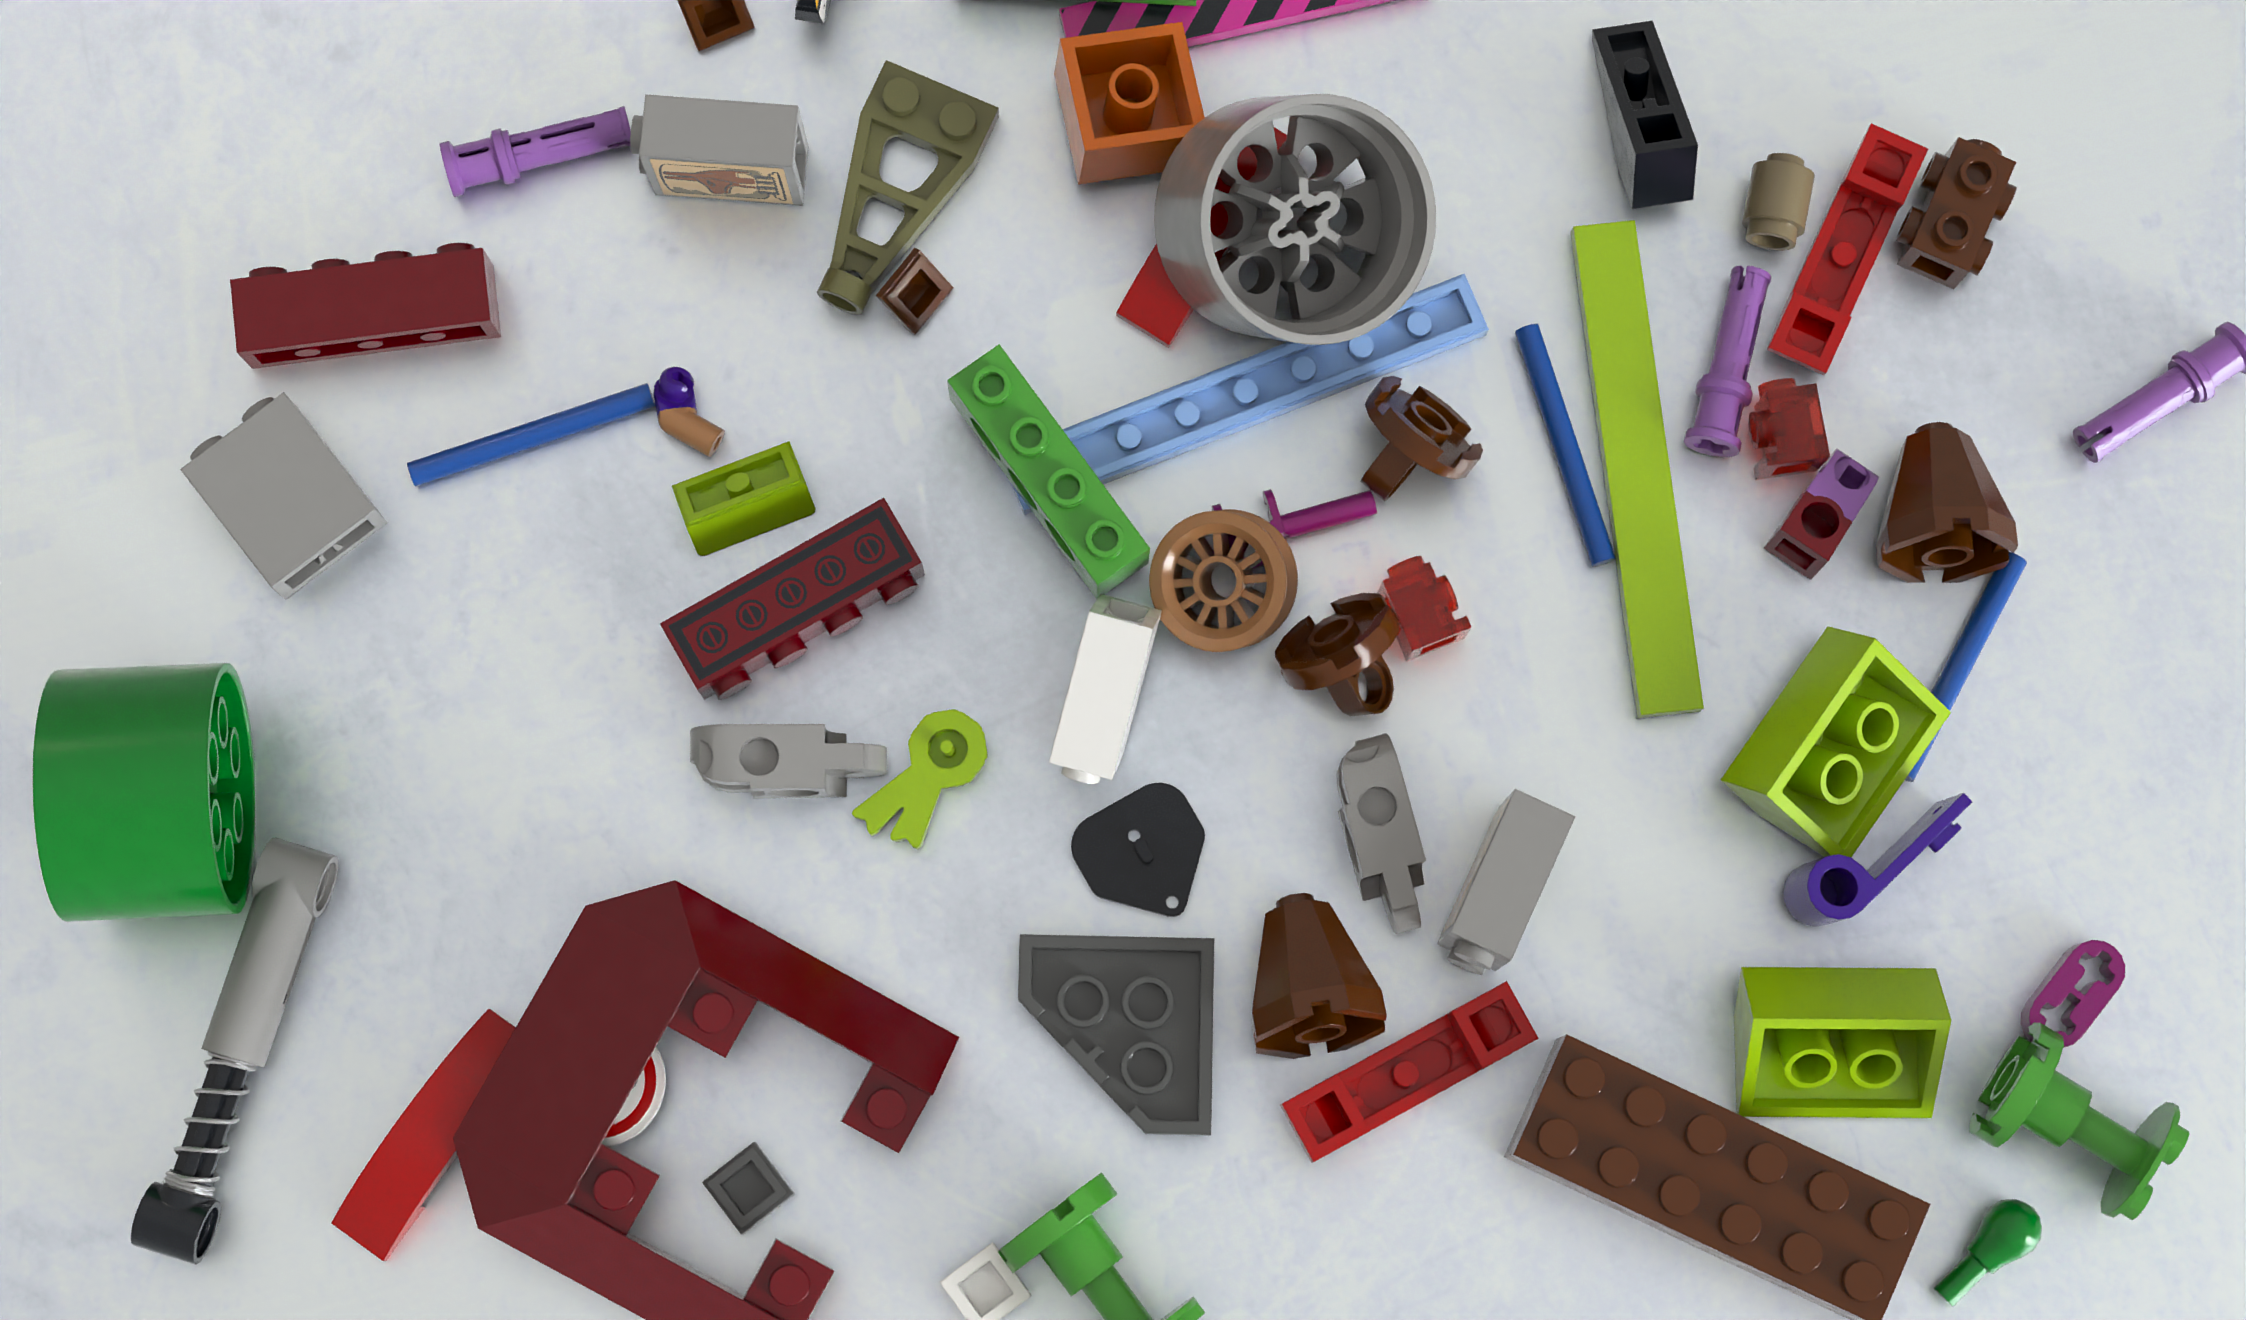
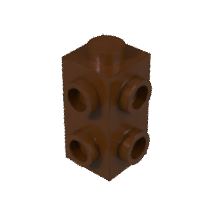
[1896,137,2017,289]

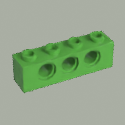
[947,344,1150,599]

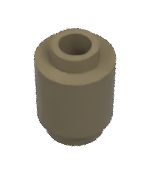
[1742,153,1815,251]

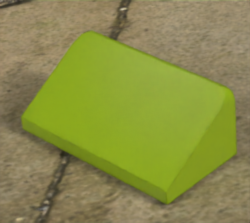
[672,441,816,556]

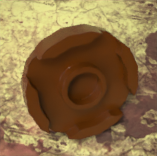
[1360,376,1483,502]
[1275,593,1399,716]

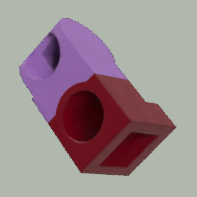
[1764,448,1879,580]

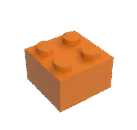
[1054,22,1205,185]

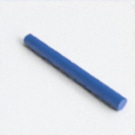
[1515,324,1616,567]
[407,383,655,487]
[1905,552,2027,782]

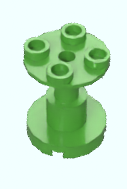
[1969,1022,2189,1220]
[998,1173,1205,1320]

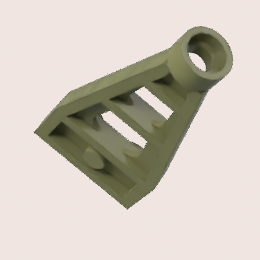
[817,60,999,315]

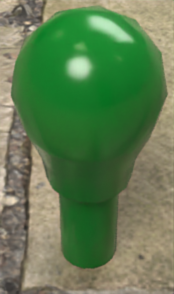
[1934,1199,2042,1307]

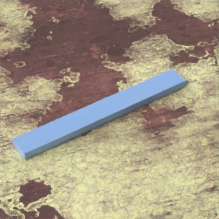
[1011,273,1489,515]

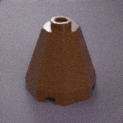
[1876,422,2018,583]
[1252,893,1387,1059]

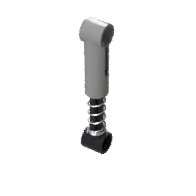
[131,837,339,1265]

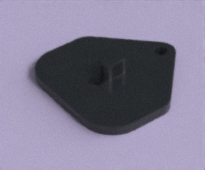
[1071,783,1205,917]

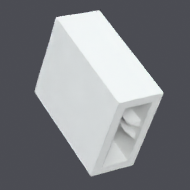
[1049,594,1162,784]

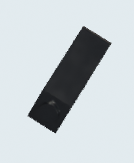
[1592,20,1698,209]

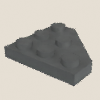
[1018,934,1214,1136]

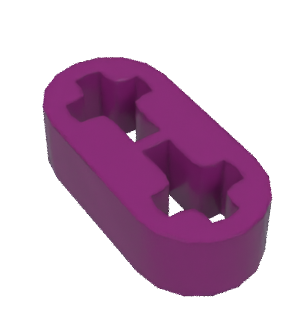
[2020,940,2125,1048]

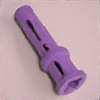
[439,106,631,197]
[1684,265,1771,457]
[2073,322,2246,463]

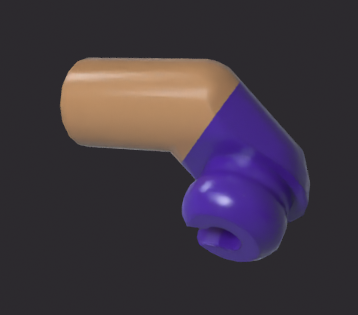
[653,366,725,457]

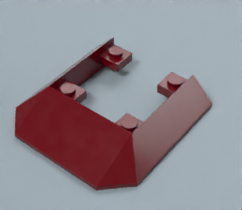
[453,880,959,1320]

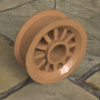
[1149,509,1298,652]

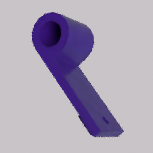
[1783,793,1972,927]

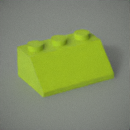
[1721,626,1951,857]
[1734,967,1951,1118]

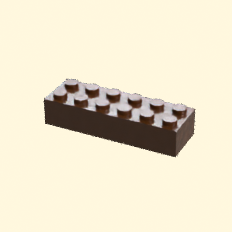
[1504,1034,1931,1320]

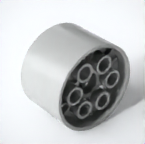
[1154,94,1436,345]

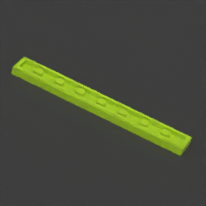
[1570,220,1704,719]

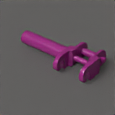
[1211,489,1377,573]

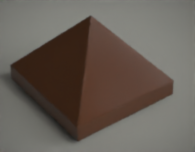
[677,0,755,52]
[876,248,954,335]

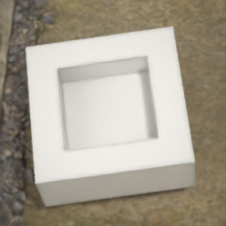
[939,1242,1032,1320]

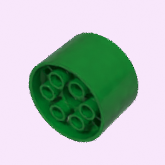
[33,663,256,922]

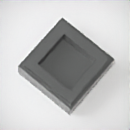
[702,1142,795,1235]

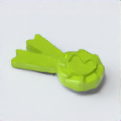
[852,709,988,850]

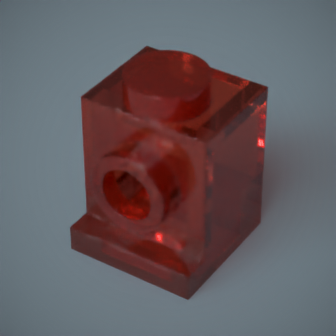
[1749,378,1830,480]
[1377,556,1471,662]

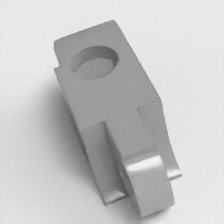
[690,724,887,799]
[1337,733,1426,934]

